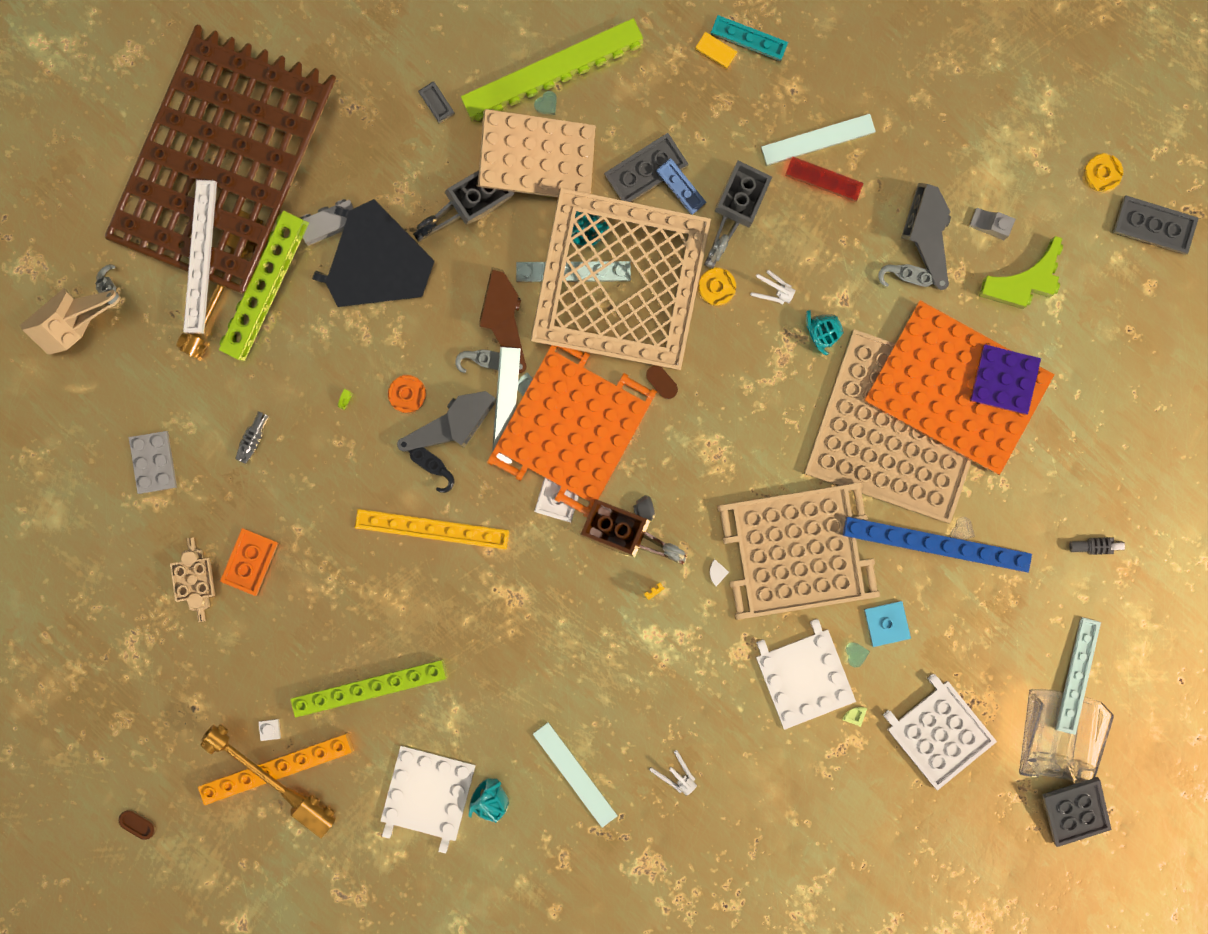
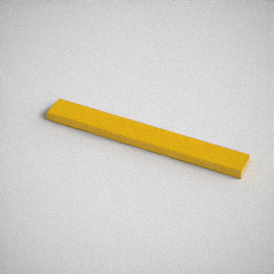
[355,509,509,550]

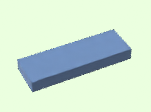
[655,158,707,215]

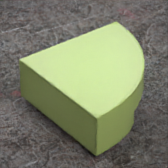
[842,707,867,727]

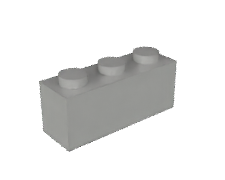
[300,199,354,246]

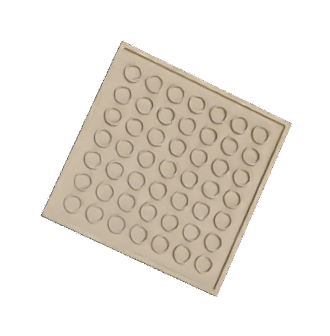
[804,329,971,524]

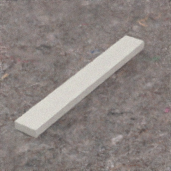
[183,180,217,334]

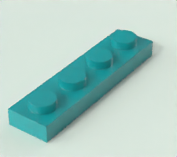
[711,15,788,61]

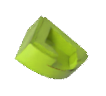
[338,389,353,410]

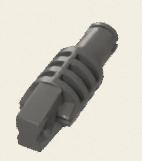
[235,411,269,463]
[1069,537,1125,555]

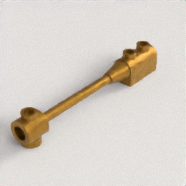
[176,210,264,358]
[200,724,336,839]

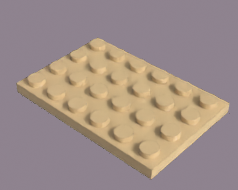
[478,109,596,197]

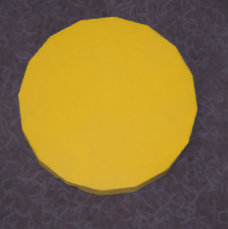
[1084,153,1123,192]
[698,267,736,306]

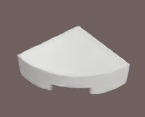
[710,559,729,586]

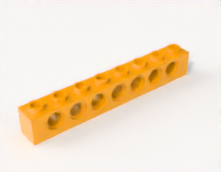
[198,733,355,805]

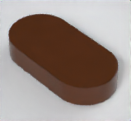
[646,365,678,399]
[118,810,156,840]

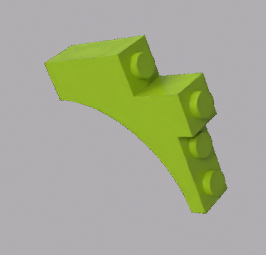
[979,236,1063,309]

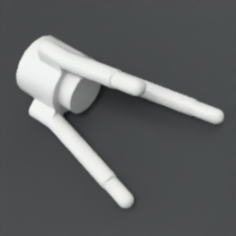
[750,270,796,305]
[649,750,697,796]

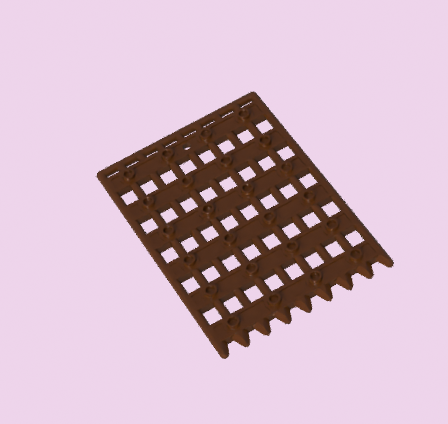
[105,24,336,293]

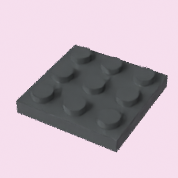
[1042,777,1112,847]

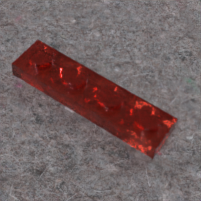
[785,156,864,202]

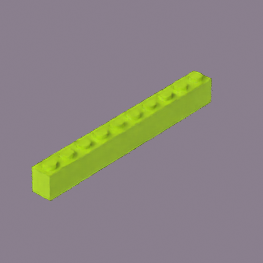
[461,18,643,121]

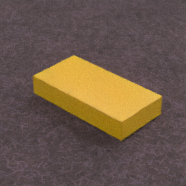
[695,32,737,69]

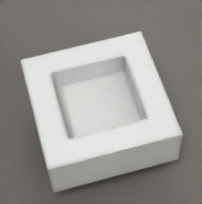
[259,719,281,741]

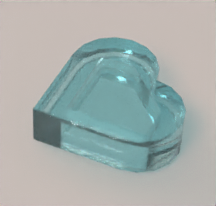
[534,91,557,115]
[845,642,870,667]

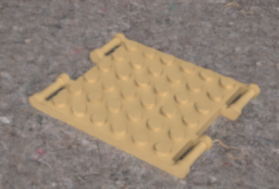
[717,482,880,620]

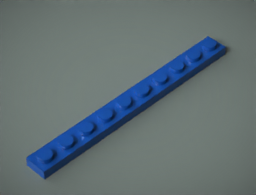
[843,517,1032,573]

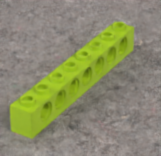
[219,210,309,361]
[291,659,448,718]

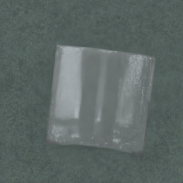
[1019,689,1114,784]

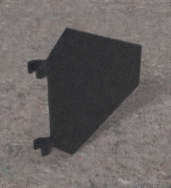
[312,199,435,307]

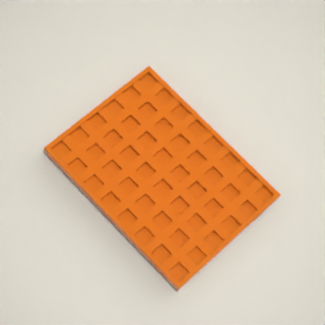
[864,300,1055,475]

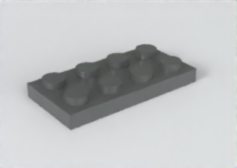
[604,133,689,202]
[1113,195,1199,255]

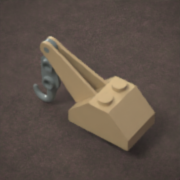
[20,264,121,355]

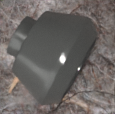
[633,495,655,521]

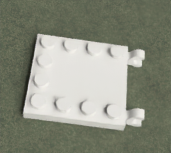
[756,619,856,730]
[883,674,997,790]
[381,745,476,853]

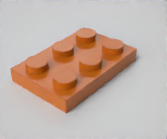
[220,528,279,596]

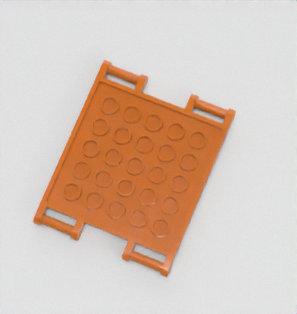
[487,345,657,518]

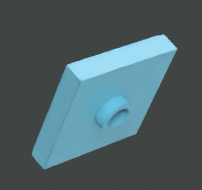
[864,601,911,647]

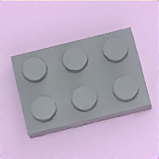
[129,431,177,494]

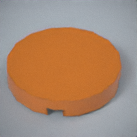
[388,375,426,413]

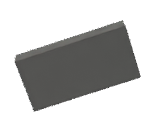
[418,81,455,124]

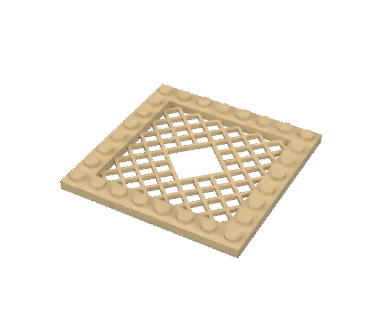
[531,188,711,370]

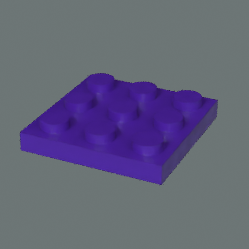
[970,345,1041,415]

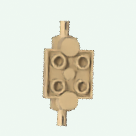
[170,537,215,622]

